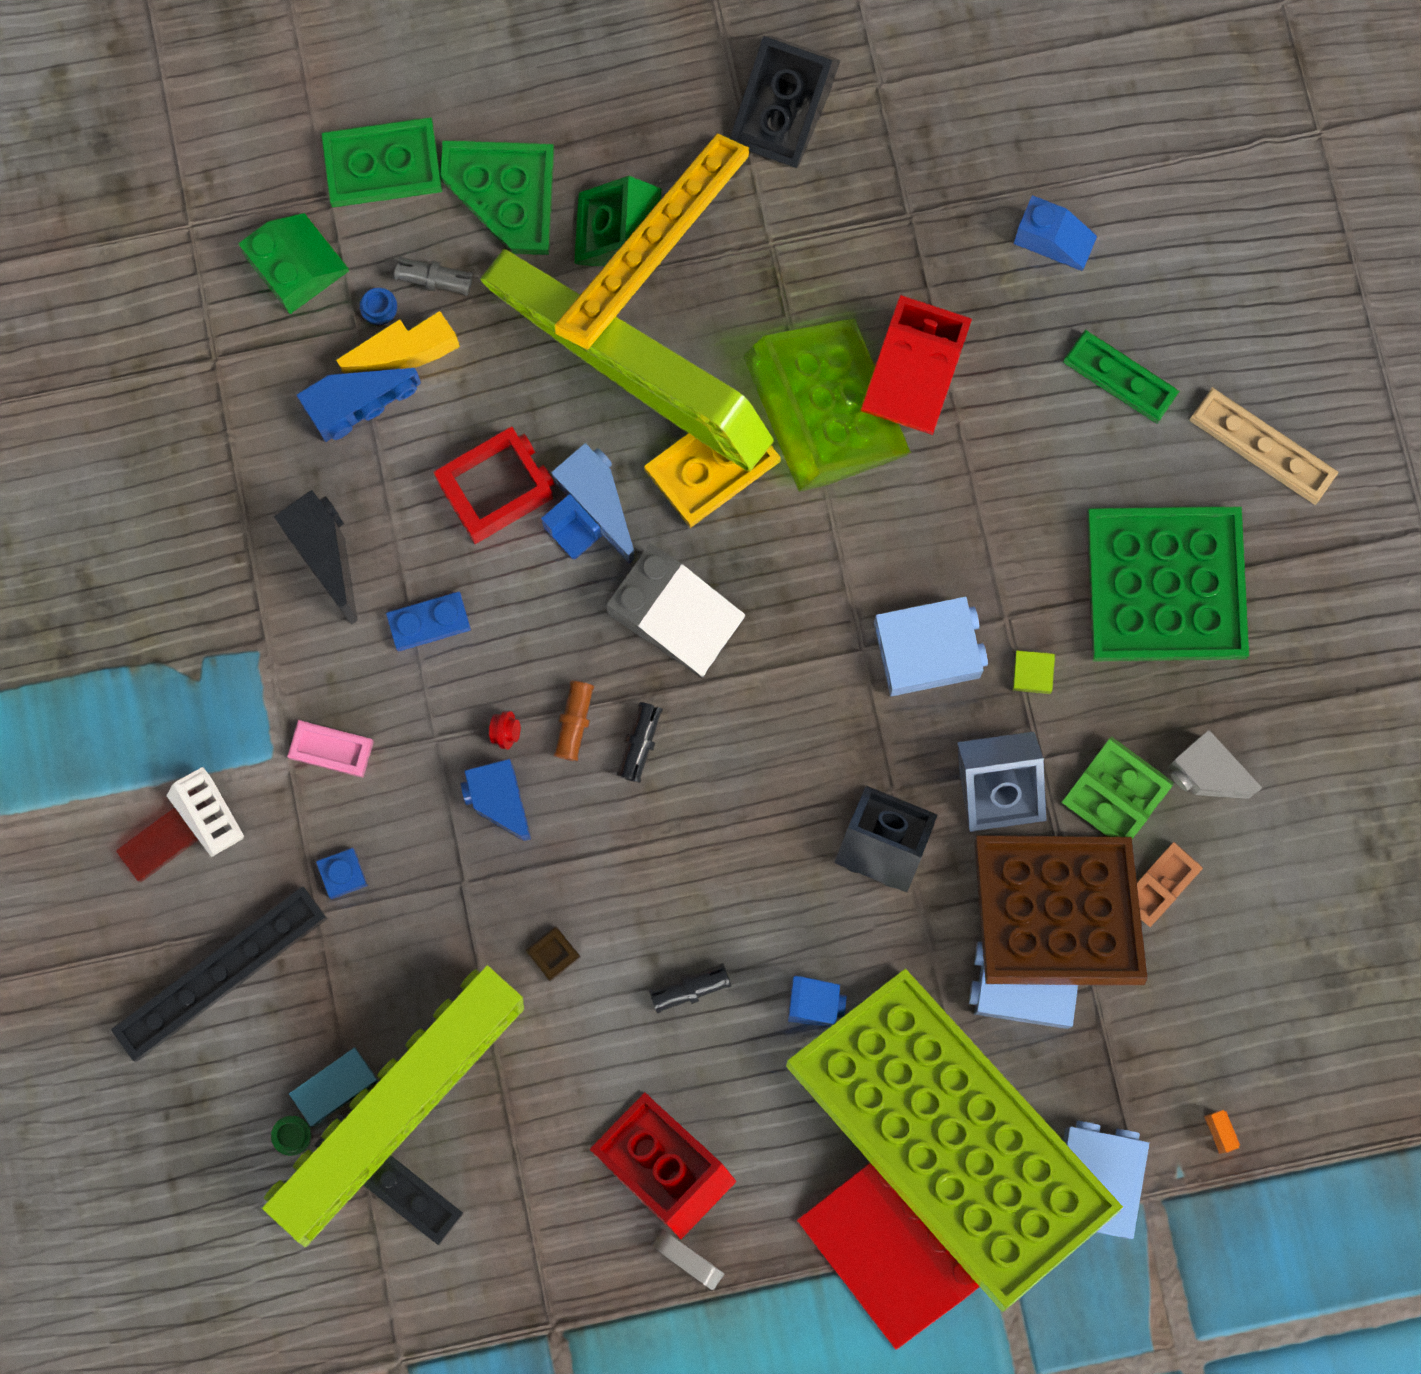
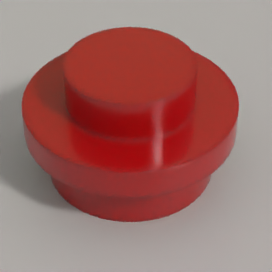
[489,711,521,750]

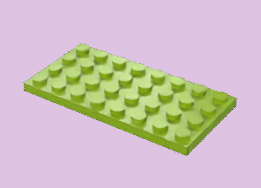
[786,968,1123,1312]

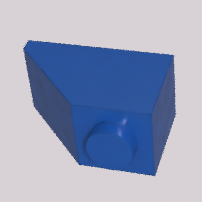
[1014,195,1097,271]
[460,759,531,841]
[788,976,847,1027]

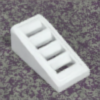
[167,767,244,857]

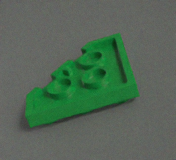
[440,140,555,255]

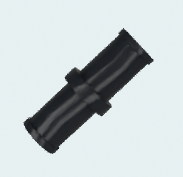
[616,702,663,783]
[649,963,732,1014]

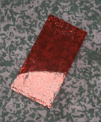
[116,807,198,883]

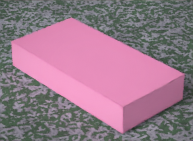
[287,720,374,778]

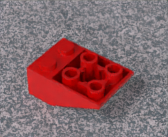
[861,295,972,435]

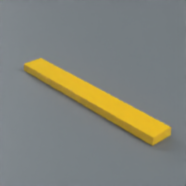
[555,133,749,350]

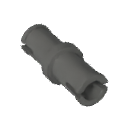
[394,256,473,296]

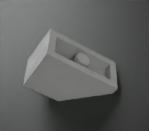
[1168,730,1262,799]

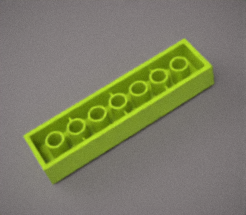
[262,965,524,1248]

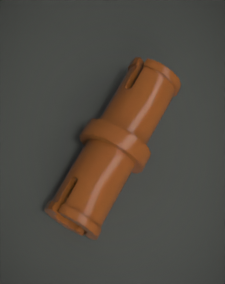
[553,681,595,762]

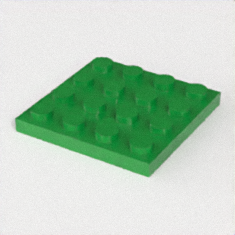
[1087,507,1249,661]

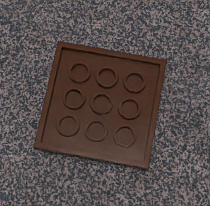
[974,836,1148,985]

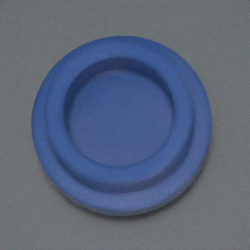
[360,288,398,325]

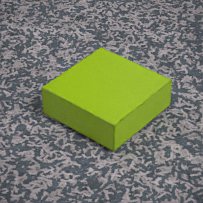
[1012,651,1055,694]

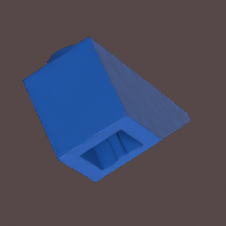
[297,368,421,442]

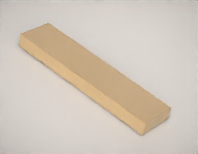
[1189,387,1339,505]

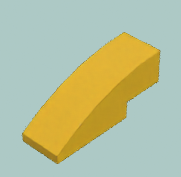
[336,311,460,374]

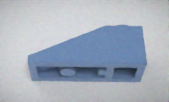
[551,443,635,564]

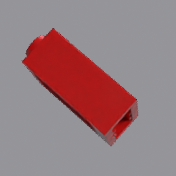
[433,426,555,544]

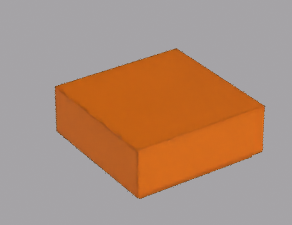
[1204,1110,1240,1154]

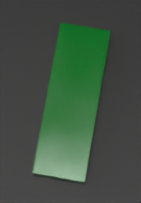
[1063,329,1180,424]

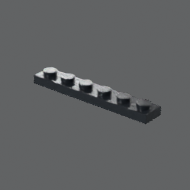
[111,886,328,1062]

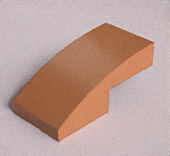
[1137,842,1203,927]

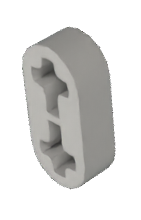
[651,1229,725,1290]

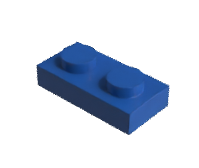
[386,591,471,652]

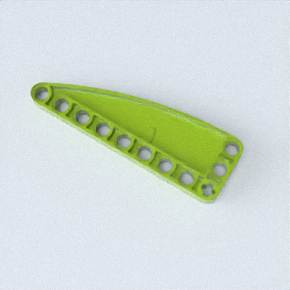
[480,249,774,472]

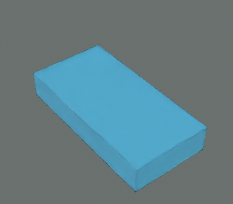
[289,1048,378,1127]

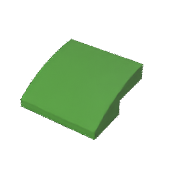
[1062,736,1174,839]

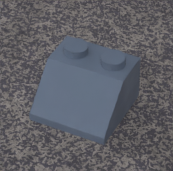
[957,732,1046,832]

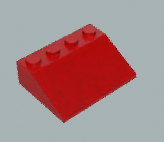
[797,1163,980,1350]

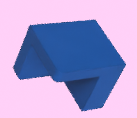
[541,494,602,559]

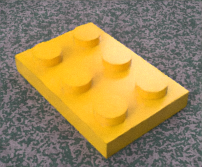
[644,433,781,528]

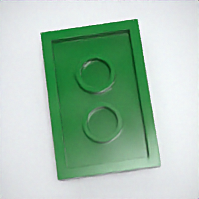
[322,117,442,208]

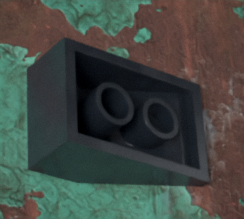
[730,36,841,168]
[274,490,358,625]

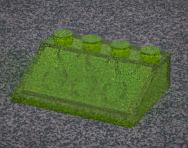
[743,318,911,492]

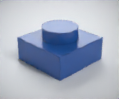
[316,848,368,900]

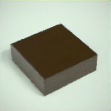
[525,926,581,982]

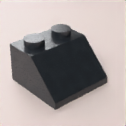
[834,786,938,893]

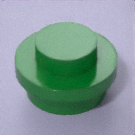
[271,1116,312,1156]

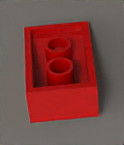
[589,1092,737,1240]

